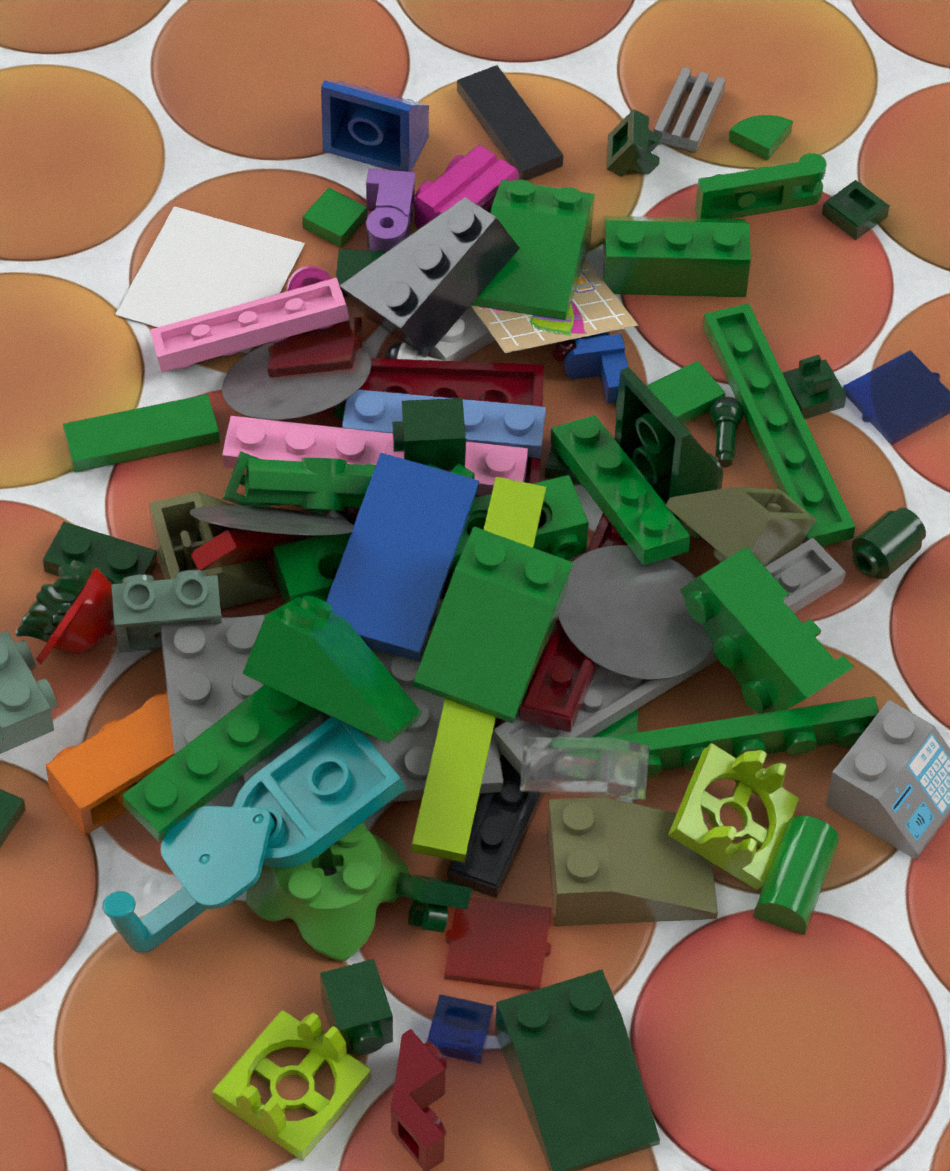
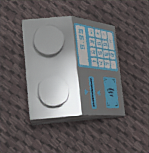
[826,700,950,860]

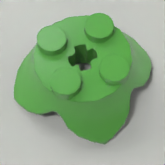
[246,821,410,963]

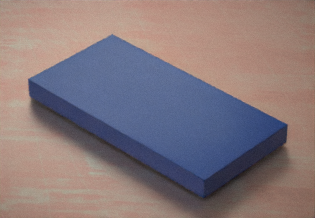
[326,453,479,661]

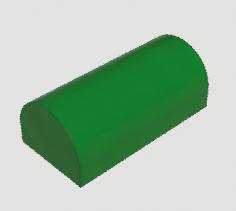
[753,815,839,935]

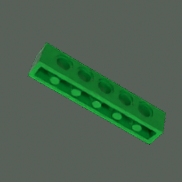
[273,475,589,605]

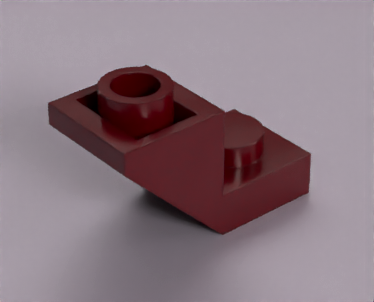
[391,1029,447,1171]

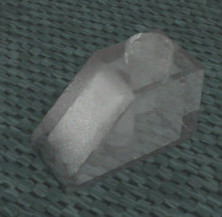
[520,737,649,800]

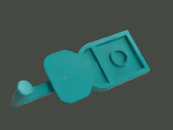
[102,717,407,953]

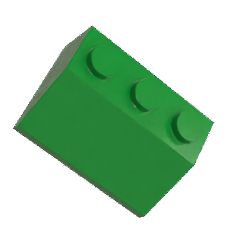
[603,216,751,297]

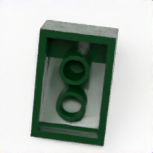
[614,367,724,520]
[495,969,660,1171]

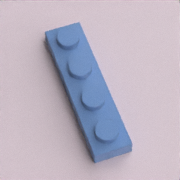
[342,390,546,458]

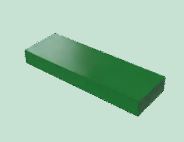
[63,394,220,472]

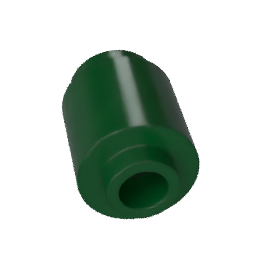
[852,507,926,579]

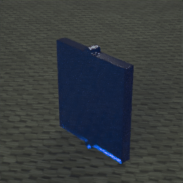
[843,350,950,445]

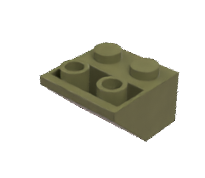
[665,487,817,567]
[149,492,276,609]

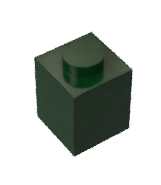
[392,398,466,470]
[320,959,393,1055]

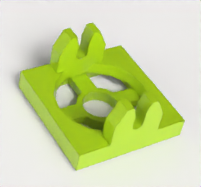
[668,744,799,890]
[212,1010,372,1161]

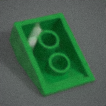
[471,180,595,320]
[413,527,574,723]
[242,596,422,743]

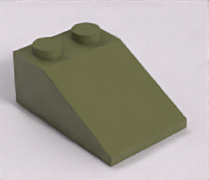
[547,797,718,926]

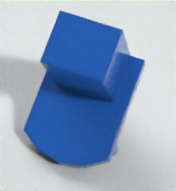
[563,332,628,404]

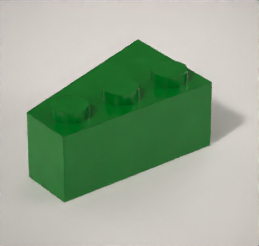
[679,546,854,714]

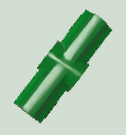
[245,458,376,512]

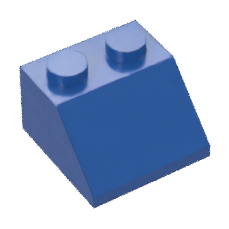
[321,80,429,172]

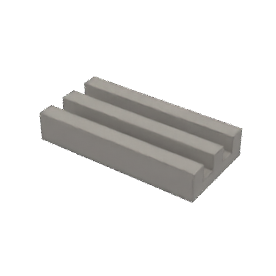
[654,67,726,153]

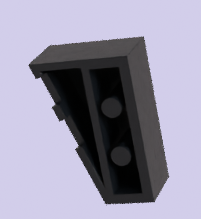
[340,197,520,358]

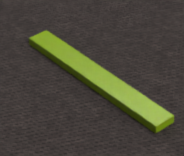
[411,477,546,862]

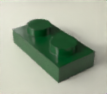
[43,521,158,584]

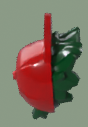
[15,560,115,665]

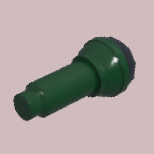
[709,397,744,467]

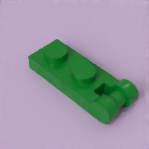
[695,153,827,219]

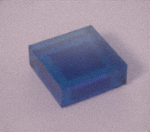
[427,994,494,1064]

